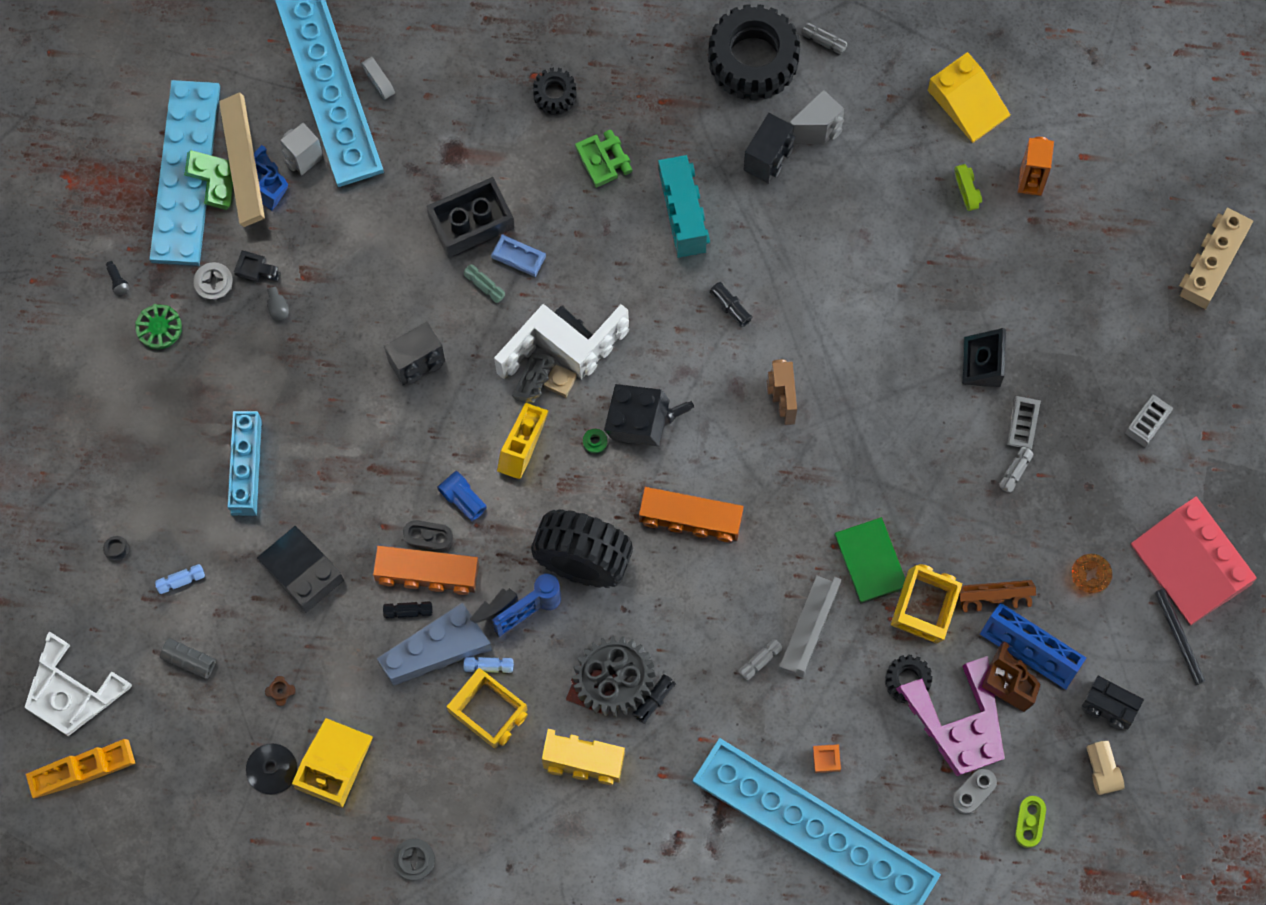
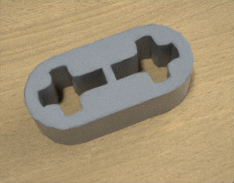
[361,57,395,100]

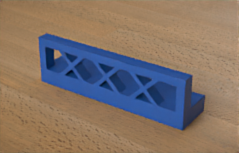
[980,603,1086,690]

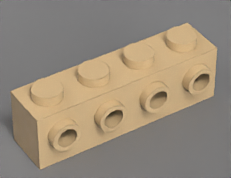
[1179,207,1253,309]

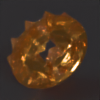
[1071,554,1112,594]

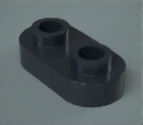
[403,520,453,551]

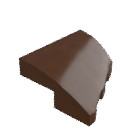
[982,641,1041,712]

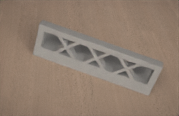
[779,575,842,678]

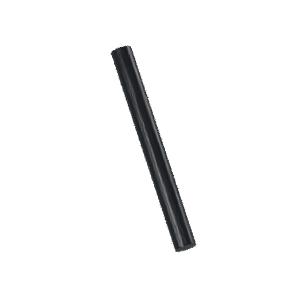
[1155,588,1206,685]

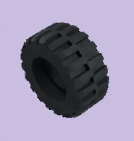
[708,4,800,100]
[531,509,633,588]

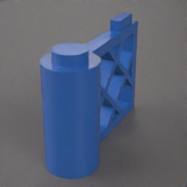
[492,574,561,637]

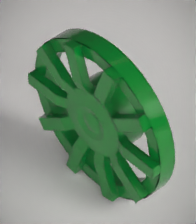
[135,304,182,349]

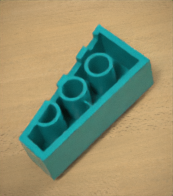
[658,155,710,258]

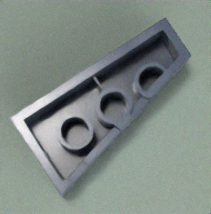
[377,603,492,686]

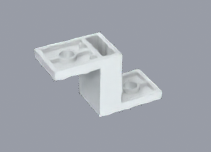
[494,304,629,379]

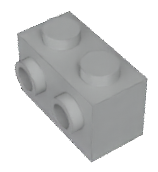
[280,123,324,176]

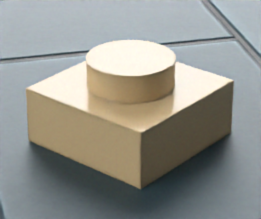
[544,364,577,398]

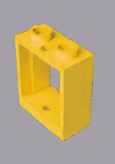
[891,564,963,644]
[447,668,528,749]

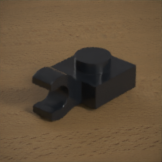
[234,250,281,282]

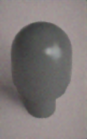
[267,287,289,321]

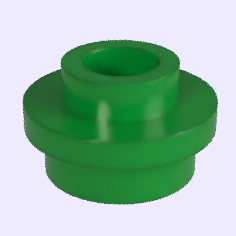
[583,428,608,453]

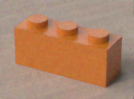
[1018,136,1054,196]

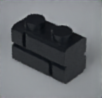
[1082,675,1144,730]

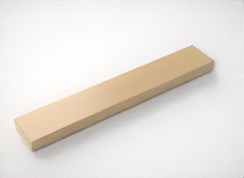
[219,92,265,227]

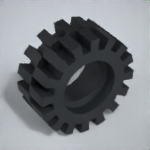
[533,67,577,115]
[885,654,933,703]

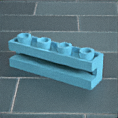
[228,411,262,516]

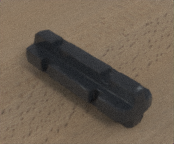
[383,601,433,619]

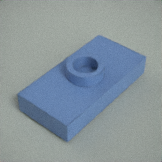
[491,235,546,277]

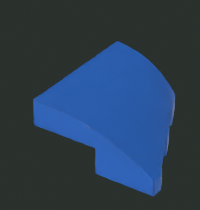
[254,145,288,210]

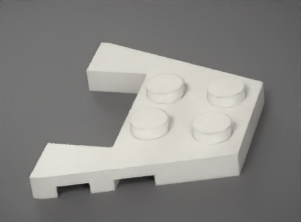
[25,632,132,736]

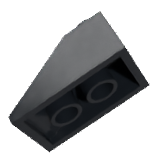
[257,526,344,613]

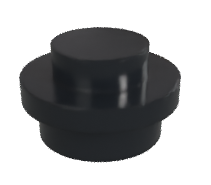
[103,536,129,561]

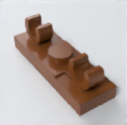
[958,580,1036,612]

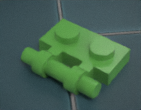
[575,130,633,188]

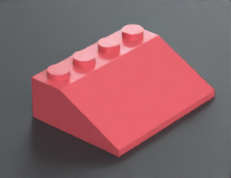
[1131,496,1257,626]

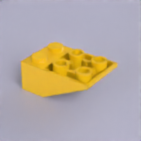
[292,718,373,808]

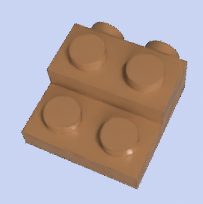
[767,359,797,425]

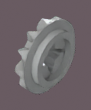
[193,262,233,301]

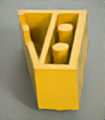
[542,729,625,785]

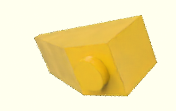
[497,403,548,479]

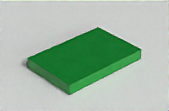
[834,517,905,604]

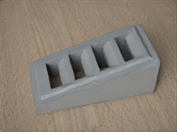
[1125,394,1174,448]
[1007,396,1041,450]

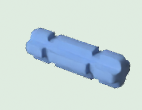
[155,564,205,594]
[464,657,514,673]

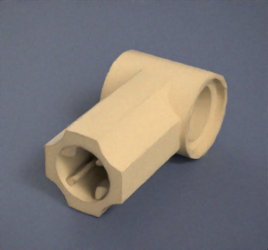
[1086,741,1124,795]

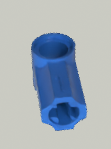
[437,471,487,521]

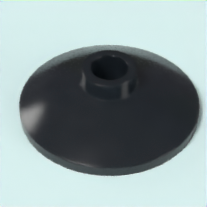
[246,743,297,795]

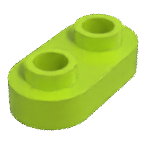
[954,164,982,211]
[1015,796,1046,848]

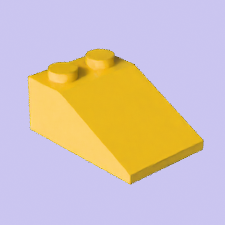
[928,52,1011,143]

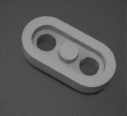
[953,769,997,814]

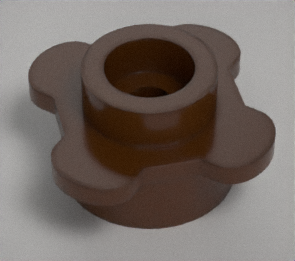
[265,676,296,706]

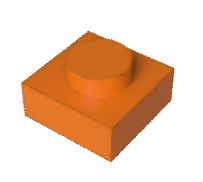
[813,744,841,773]

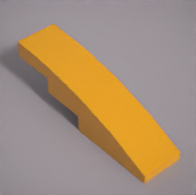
[26,739,135,798]

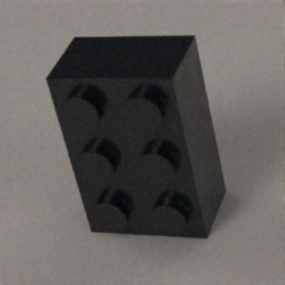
[426,177,515,258]

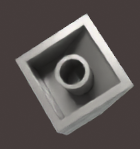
[790,90,845,144]

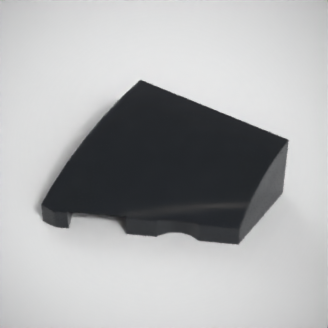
[470,588,518,623]

